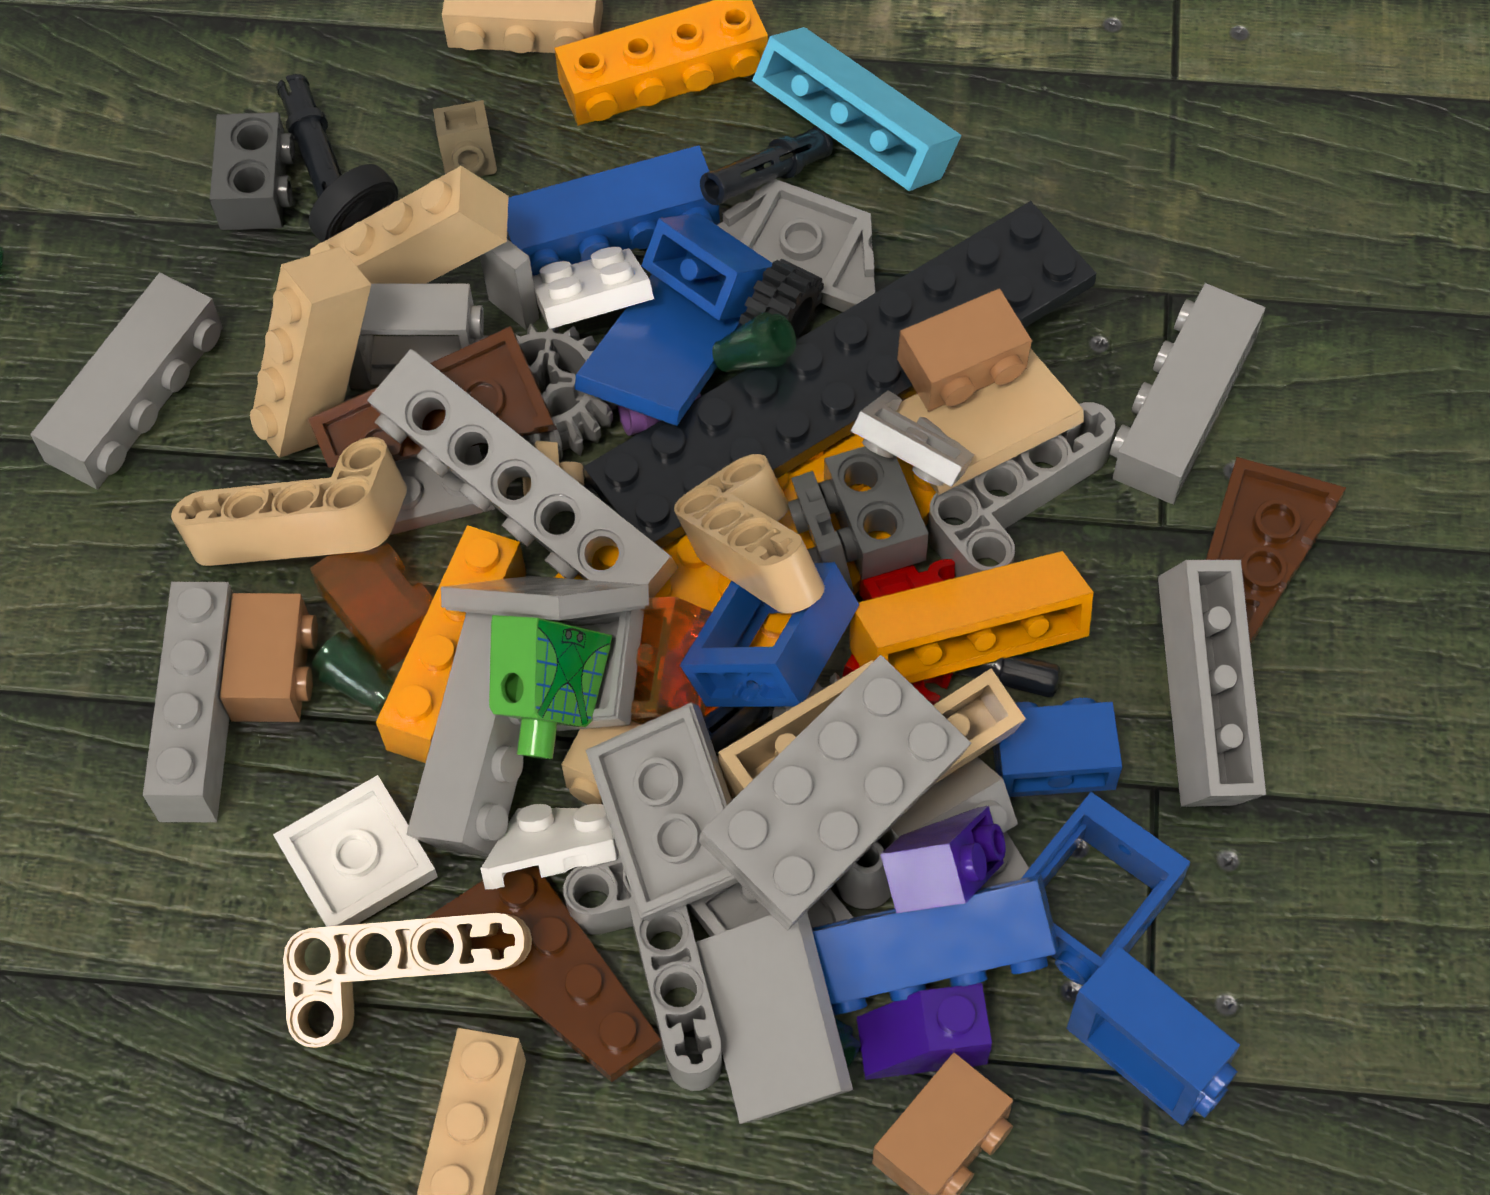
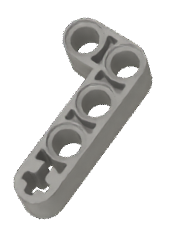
[927,402,1115,577]
[563,855,723,1091]

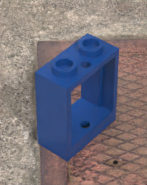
[680,562,859,707]
[1021,792,1191,985]
[1066,946,1240,1126]

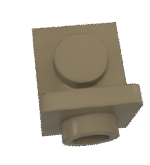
[433,100,497,177]

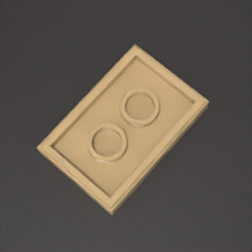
[896,348,1084,495]

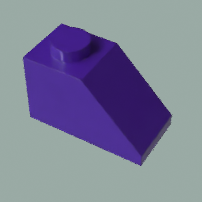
[856,983,992,1080]

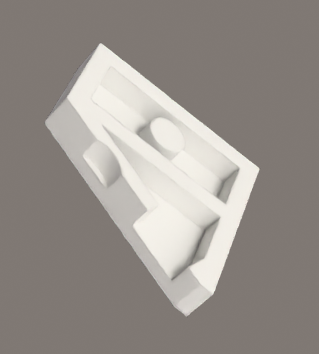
[480,804,620,889]

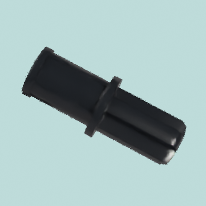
[953,655,1061,697]

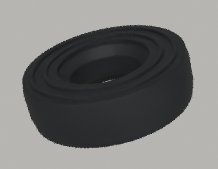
[308,164,398,242]

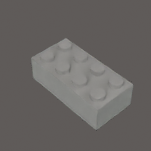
[699,655,971,931]

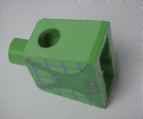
[489,615,612,759]

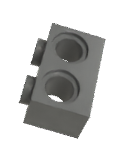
[210,112,295,230]
[818,446,928,580]

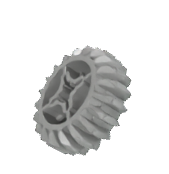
[515,322,617,463]

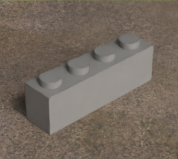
[30,272,223,490]
[1109,283,1266,505]
[1158,560,1266,807]
[143,582,233,822]
[406,612,524,857]

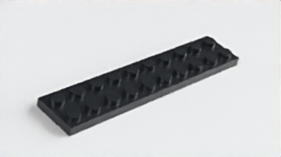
[583,201,1097,549]

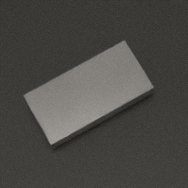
[480,239,539,330]

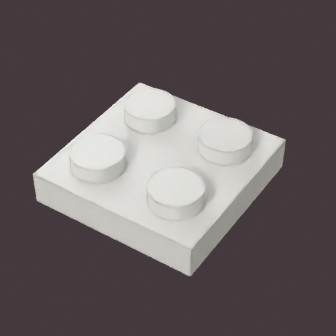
[532,247,654,329]
[273,775,438,927]

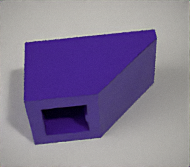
[880,806,1006,913]

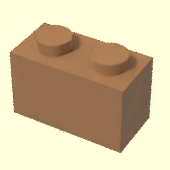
[897,288,1032,411]
[220,593,318,722]
[872,1052,1014,1195]

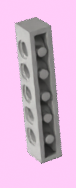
[367,349,678,611]

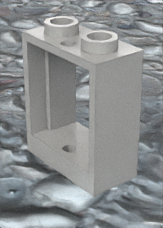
[348,284,488,389]

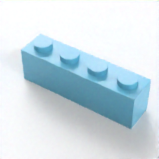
[752,27,962,191]

